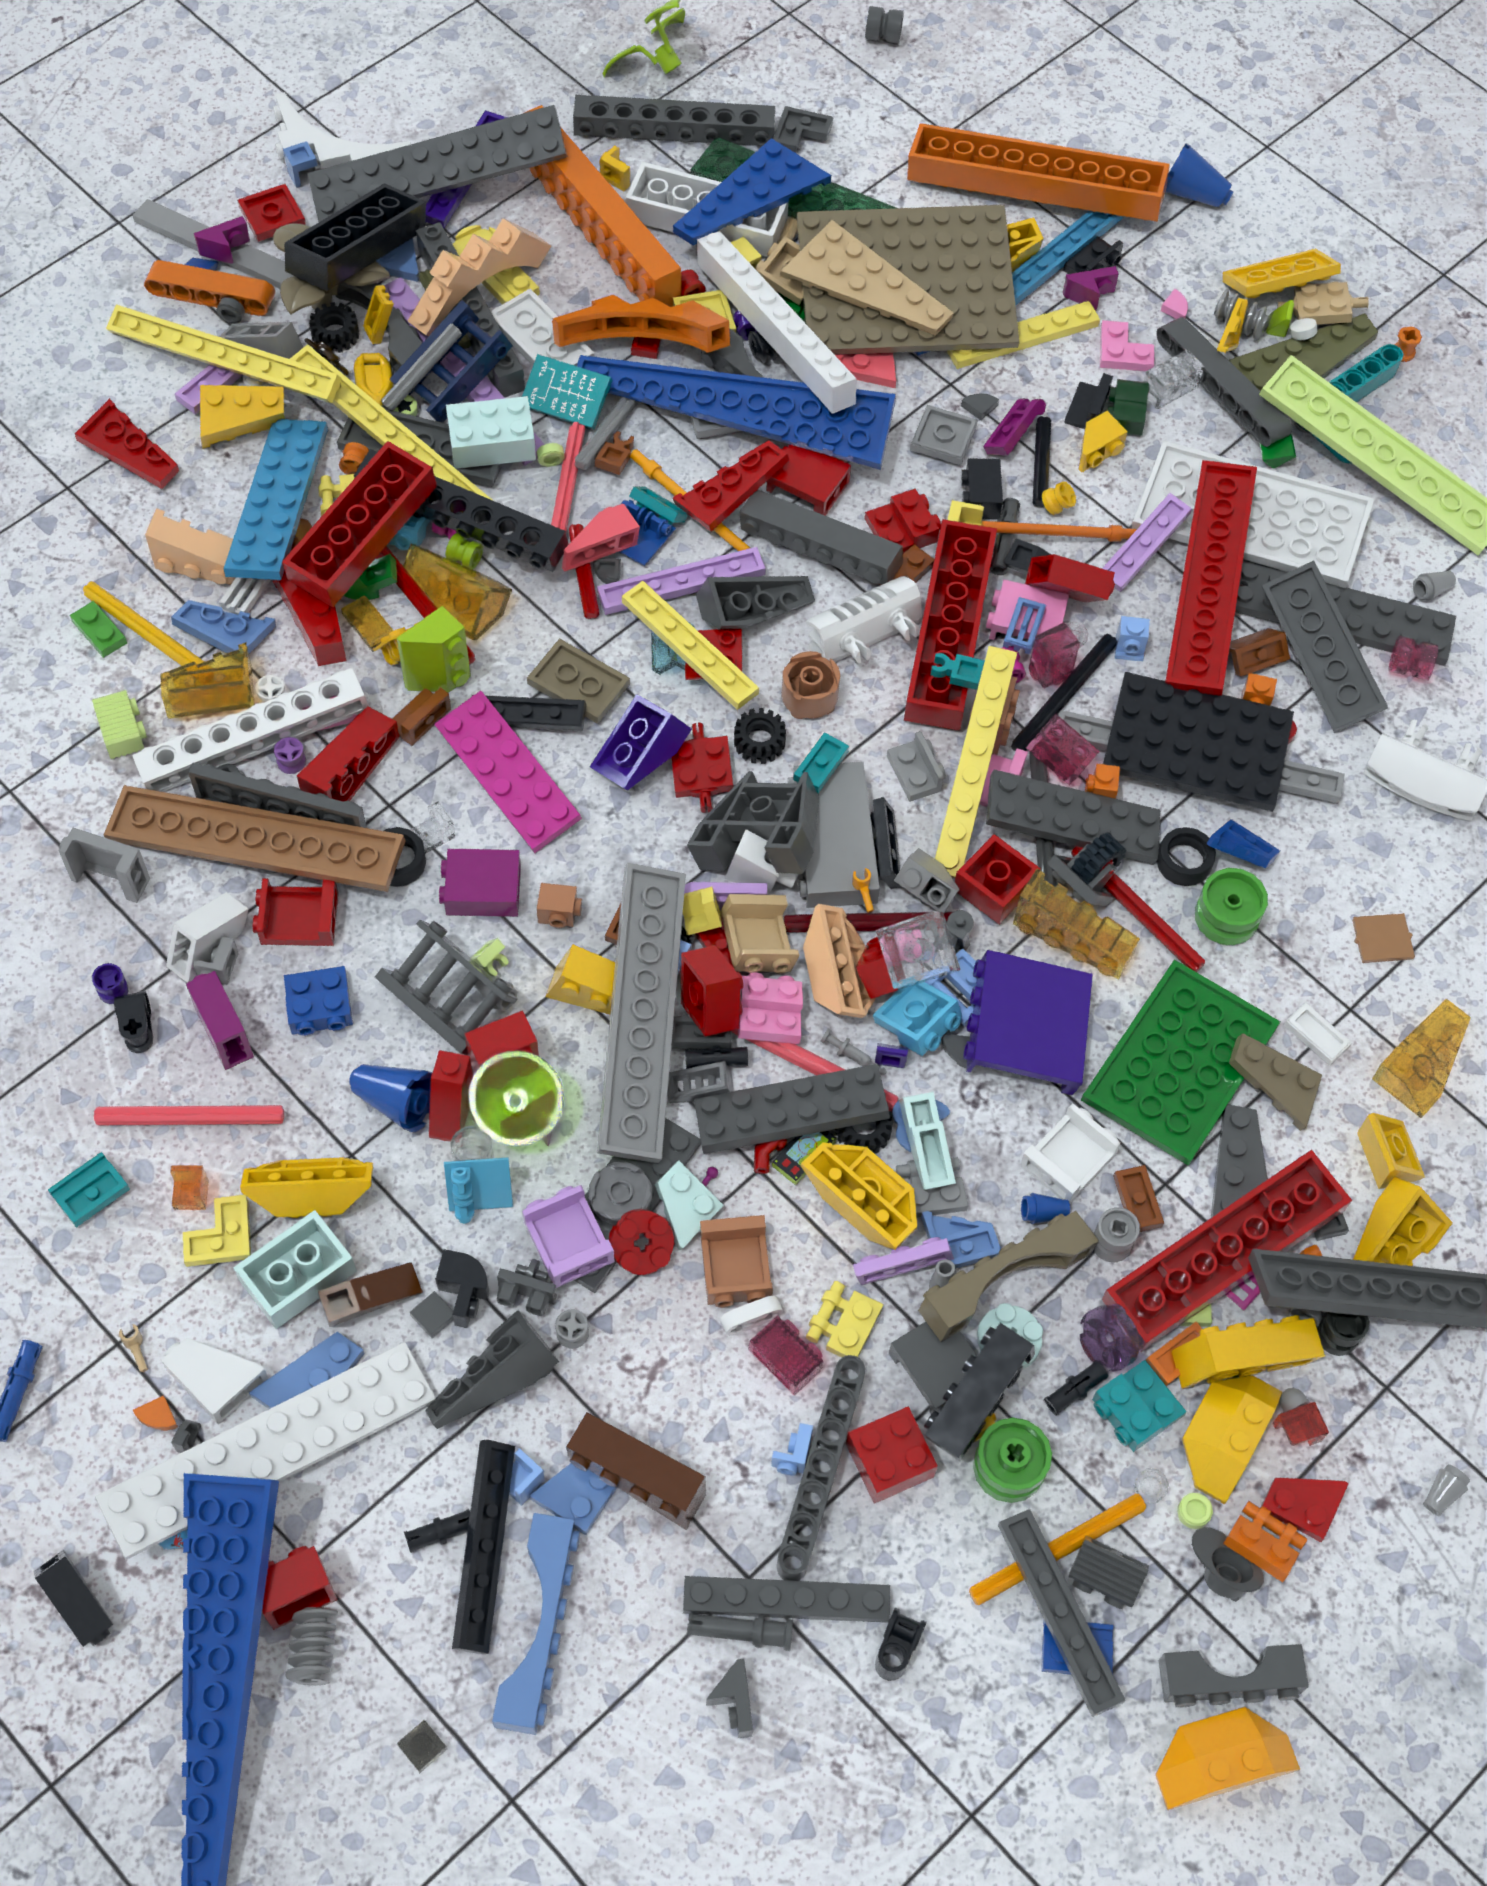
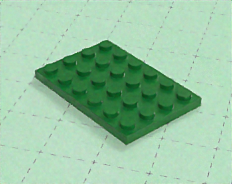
[1081,959,1281,1166]

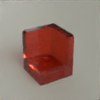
[1272,1402,1329,1446]

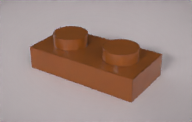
[877,544,934,585]
[1113,1165,1164,1232]

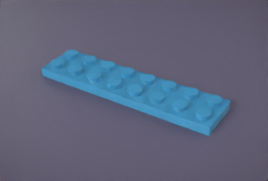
[223,419,328,580]

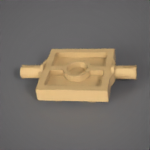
[1277,282,1369,325]

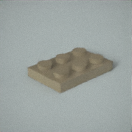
[527,638,630,724]

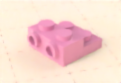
[738,972,803,1044]

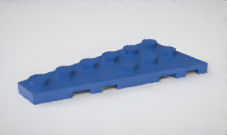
[673,138,832,245]

